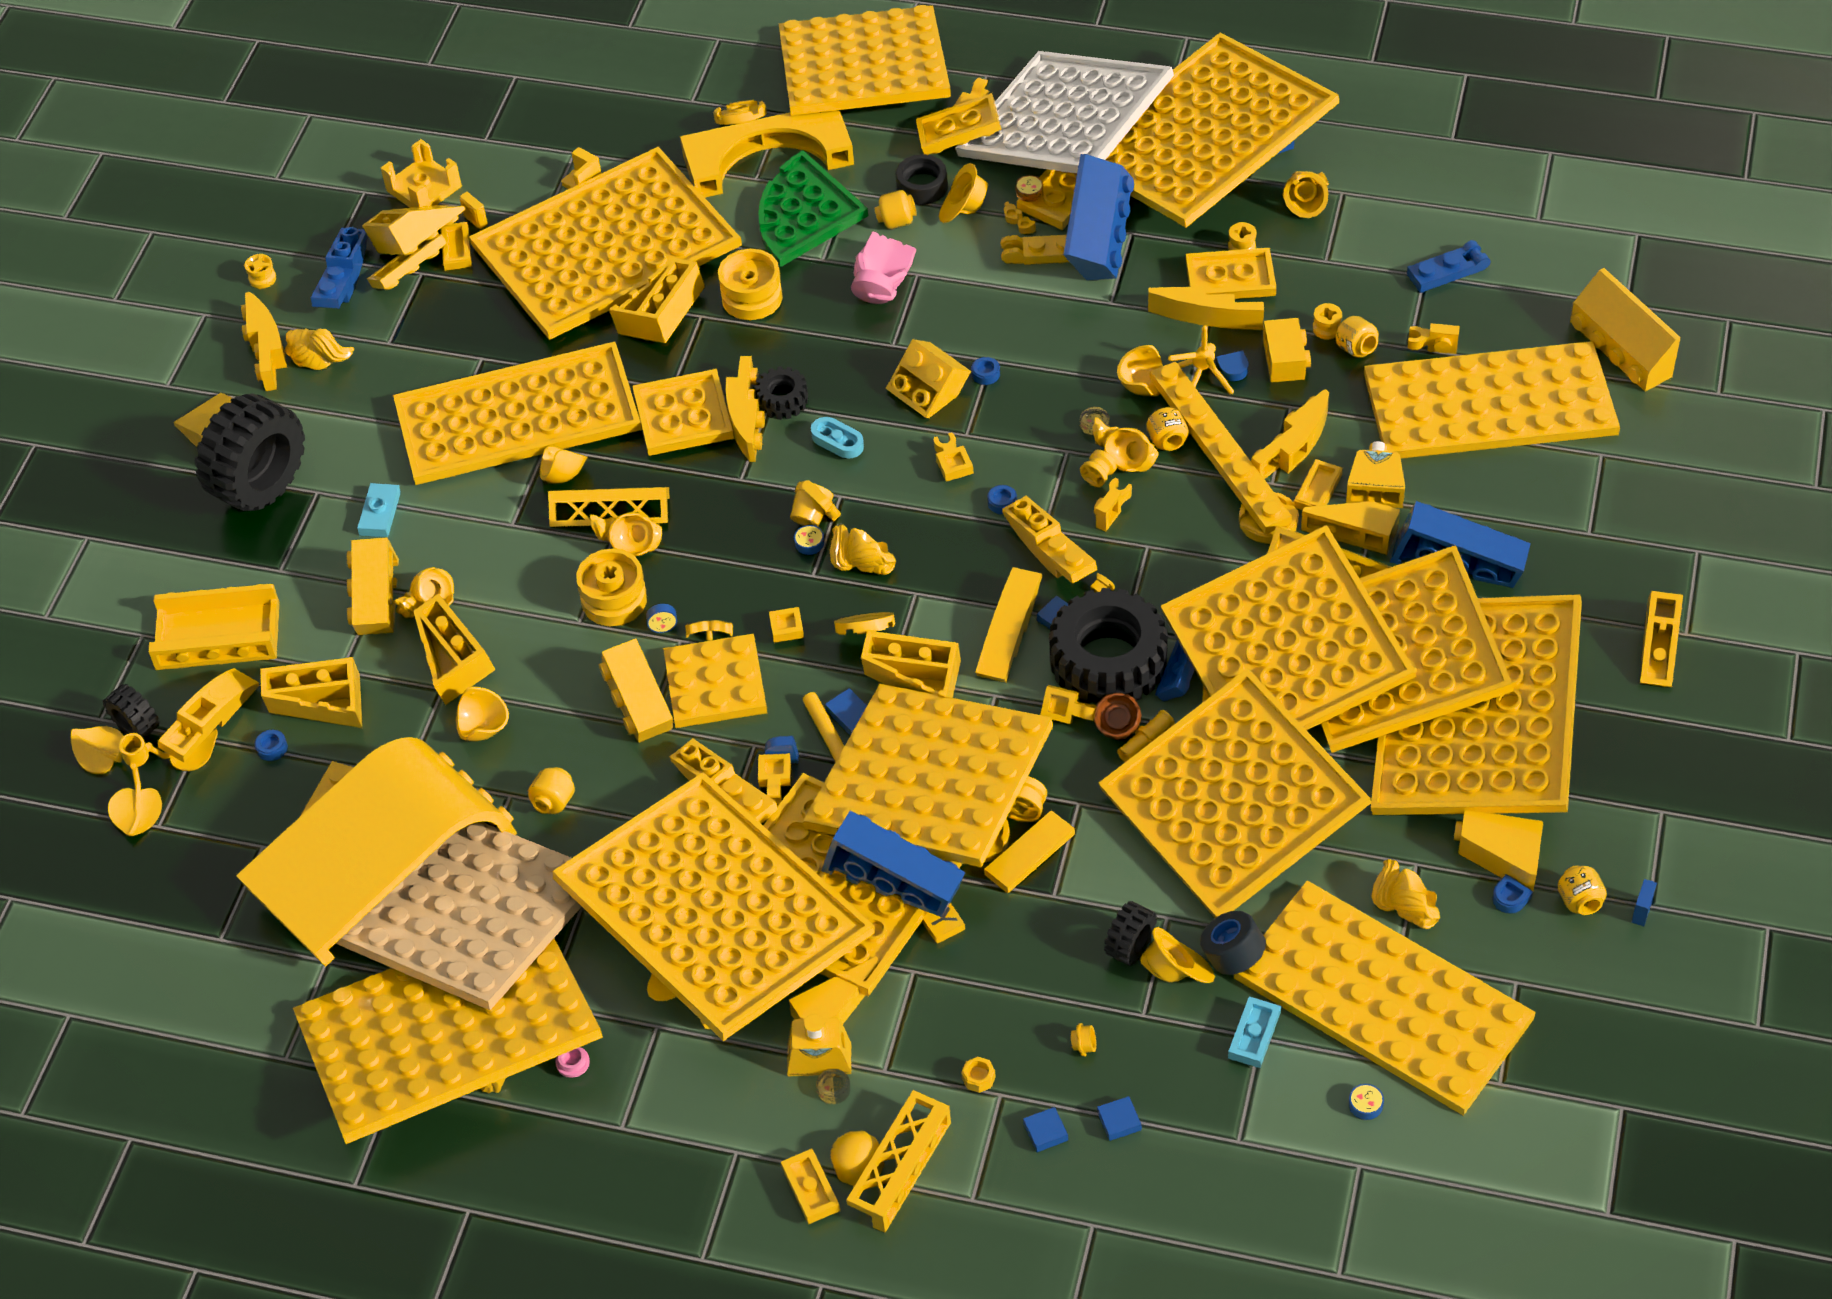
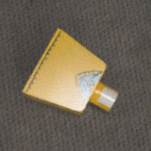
[1346,441,1405,508]
[787,1014,852,1076]

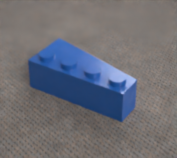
[1390,501,1531,588]
[821,810,965,917]

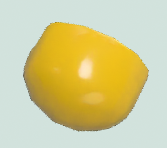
[830,1130,884,1186]

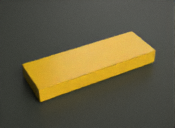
[984,810,1075,893]

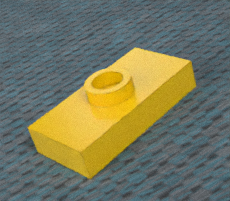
[781,1149,840,1225]

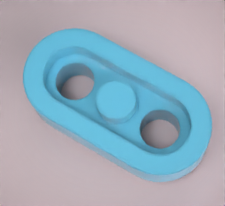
[811,417,864,459]

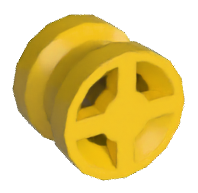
[1228,222,1257,250]
[244,254,276,289]
[1313,303,1342,340]
[1080,450,1117,487]

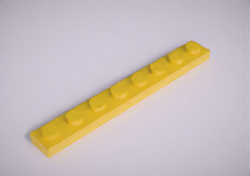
[1150,361,1292,534]

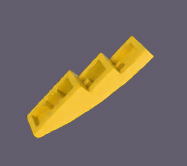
[1148,286,1264,330]
[975,567,1042,683]

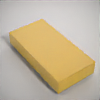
[440,222,472,271]
[1294,459,1343,510]

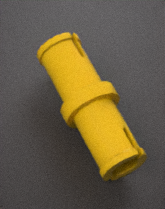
[1117,710,1175,762]

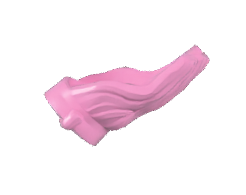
[851,232,916,304]

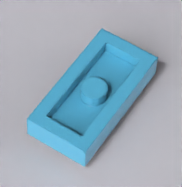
[357,483,401,537]
[1228,996,1281,1068]

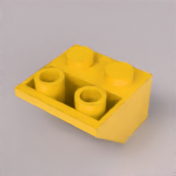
[886,339,971,418]

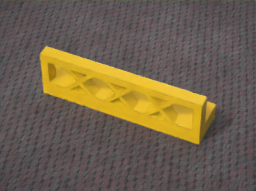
[548,487,670,527]
[846,1090,951,1233]

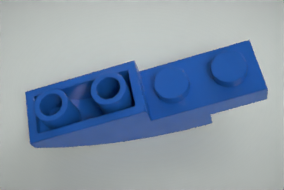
[311,227,368,309]

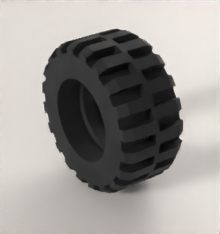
[195,393,305,511]
[1049,588,1168,704]

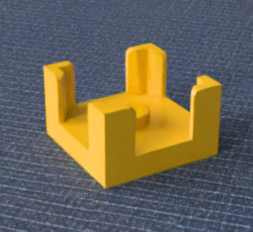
[381,139,462,208]

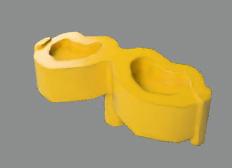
[1004,201,1036,234]
[685,620,733,641]

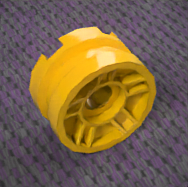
[1009,776,1047,822]

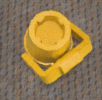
[790,480,841,527]

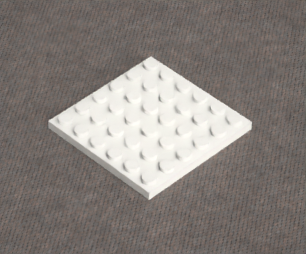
[956,51,1174,173]

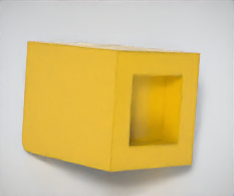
[561,147,601,189]

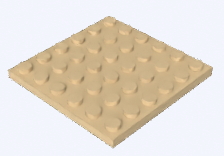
[335,822,582,1010]

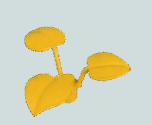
[71,726,218,836]

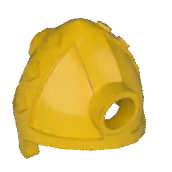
[1282,171,1329,218]

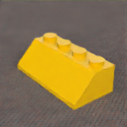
[1570,268,1681,392]

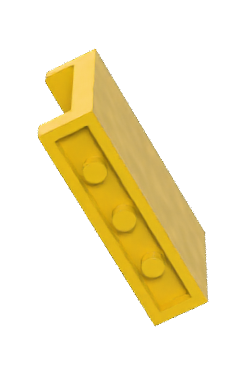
[148,584,280,670]

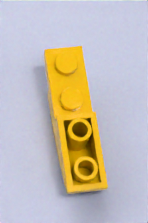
[241,292,287,391]
[726,356,765,462]
[1251,389,1329,479]
[1002,495,1097,584]
[158,668,259,763]
[669,738,778,824]

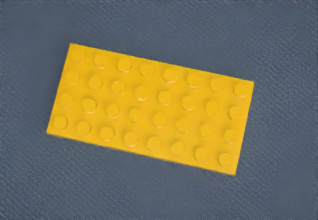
[1364,341,1620,459]
[393,342,642,485]
[1234,880,1535,1116]

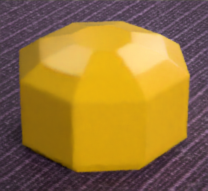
[961,1056,996,1093]

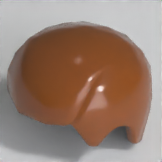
[1094,692,1142,740]

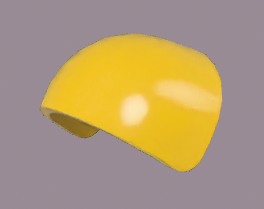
[1117,345,1163,396]
[540,446,588,484]
[456,687,509,742]

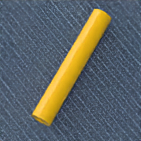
[803,692,844,762]

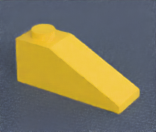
[1301,501,1400,555]
[1640,591,1683,688]
[789,956,880,1024]

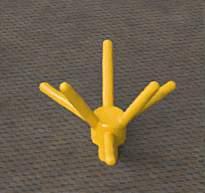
[1168,325,1234,394]

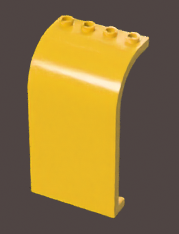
[236,737,517,967]

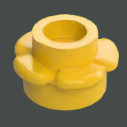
[1071,1023,1096,1057]

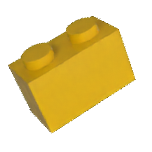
[1263,318,1311,382]

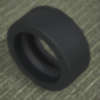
[896,154,948,205]

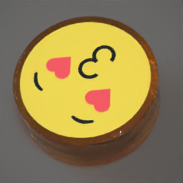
[1015,175,1043,202]

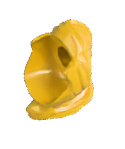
[285,328,354,370]
[1092,417,1159,472]
[589,512,662,556]
[830,525,896,575]
[395,567,454,618]
[1371,859,1440,929]

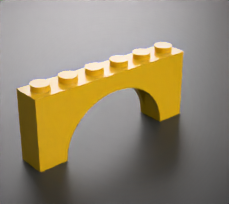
[680,110,854,198]

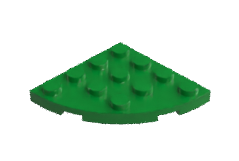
[758,150,869,267]

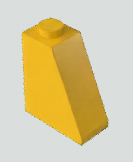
[1454,811,1543,891]

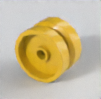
[718,248,783,321]
[576,548,647,627]

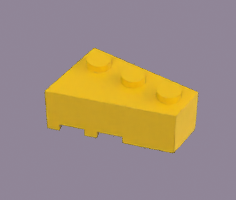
[609,258,705,343]
[347,538,399,635]
[414,593,496,705]
[861,630,961,698]
[598,638,673,743]
[260,657,362,728]

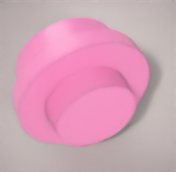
[556,1047,590,1078]

